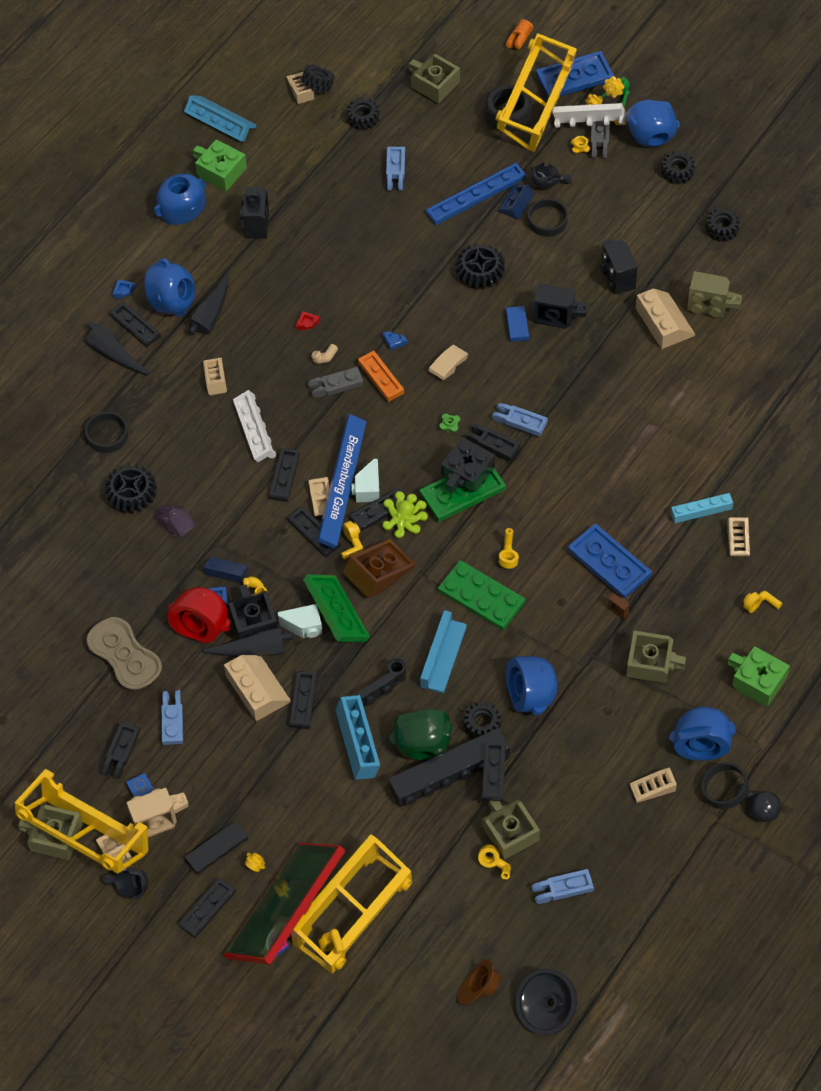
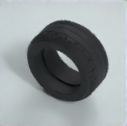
[485,85,532,131]

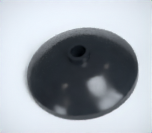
[516,968,577,1035]

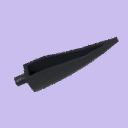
[188,272,229,335]
[85,321,150,375]
[203,628,293,656]

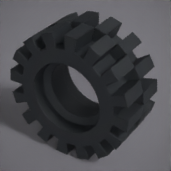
[301,64,335,93]
[347,97,379,131]
[662,150,695,185]
[706,207,740,242]
[464,701,501,739]

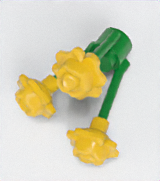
[585,76,630,125]

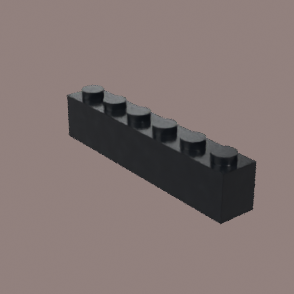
[388,728,510,807]

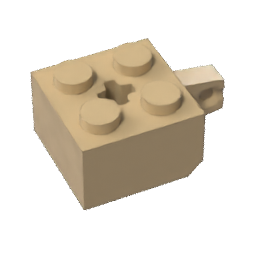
[127,787,189,837]

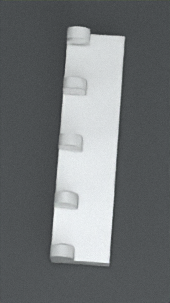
[552,103,626,128]
[233,390,276,462]

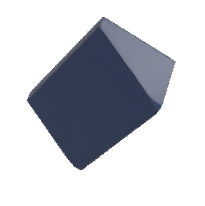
[498,185,534,219]
[204,557,248,583]

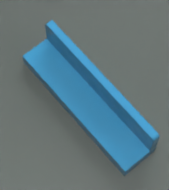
[184,95,256,141]
[420,610,467,693]

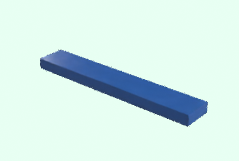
[426,163,526,225]

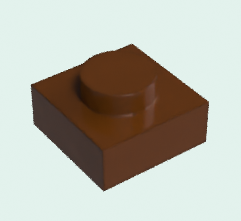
[608,594,629,620]

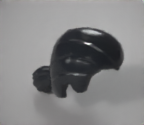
[531,162,572,189]
[736,785,781,822]
[103,866,148,899]

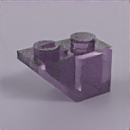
[154,504,196,537]

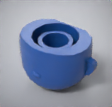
[626,100,680,147]
[153,174,206,225]
[144,258,195,316]
[506,656,558,715]
[669,707,736,760]

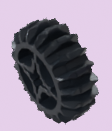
[456,243,505,289]
[104,464,157,514]

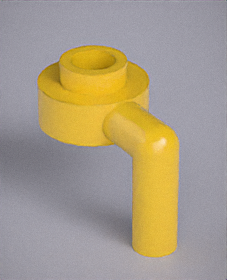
[341,521,363,560]
[499,528,519,569]
[743,591,783,613]
[478,845,511,879]
[319,929,345,954]

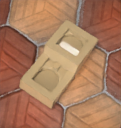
[429,345,468,380]
[308,477,330,516]
[96,835,132,864]

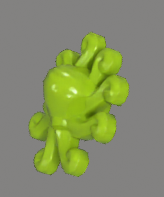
[382,491,428,539]

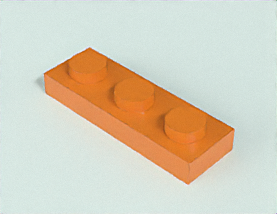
[358,351,404,402]

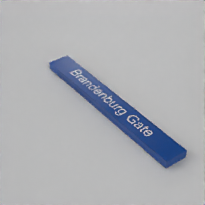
[317,414,367,548]

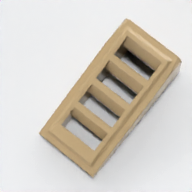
[287,72,314,104]
[203,358,227,395]
[727,518,750,556]
[630,768,677,803]

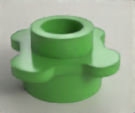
[440,414,460,433]

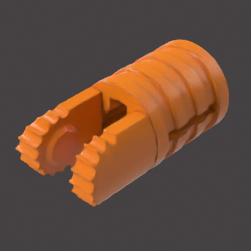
[506,19,533,49]

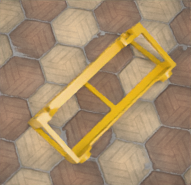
[496,33,577,152]
[15,769,148,873]
[291,834,412,974]

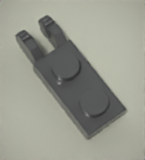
[591,121,610,158]
[308,367,364,398]

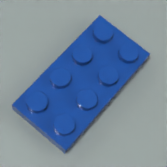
[536,51,614,99]
[568,523,652,599]

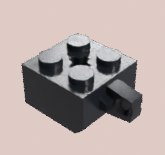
[240,187,269,239]
[600,239,638,295]
[533,283,588,329]
[441,437,495,494]
[228,584,278,639]

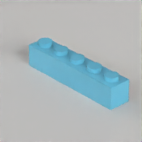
[671,493,733,523]

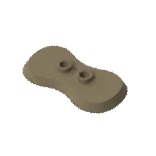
[87,617,162,689]

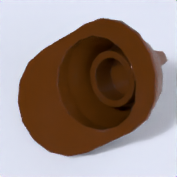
[458,959,502,1005]

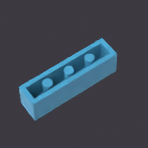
[335,695,380,780]

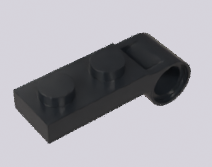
[356,658,406,707]

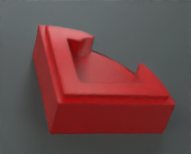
[296,311,320,330]

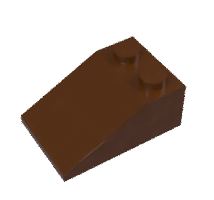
[343,539,416,599]

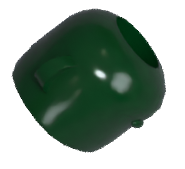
[389,709,453,760]

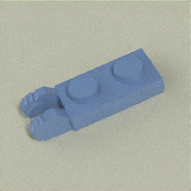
[386,147,405,190]
[492,403,548,436]
[162,690,183,745]
[531,869,594,904]

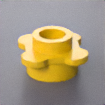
[571,136,590,153]
[245,853,265,872]

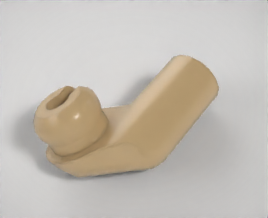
[311,344,338,364]

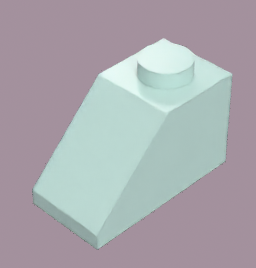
[352,459,379,503]
[277,604,322,638]

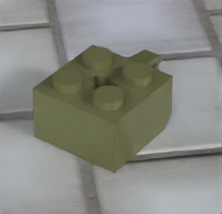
[409,54,460,104]
[687,271,742,318]
[626,631,686,683]
[482,800,540,860]
[19,805,83,861]

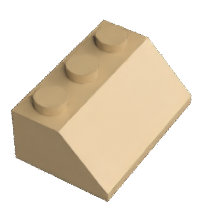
[636,289,695,349]
[224,655,291,721]

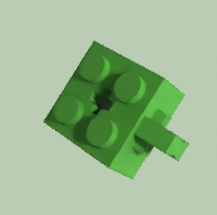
[193,140,247,191]
[728,646,790,707]

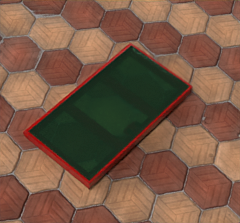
[224,843,345,965]

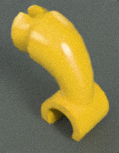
[243,576,267,594]

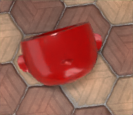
[168,587,230,643]

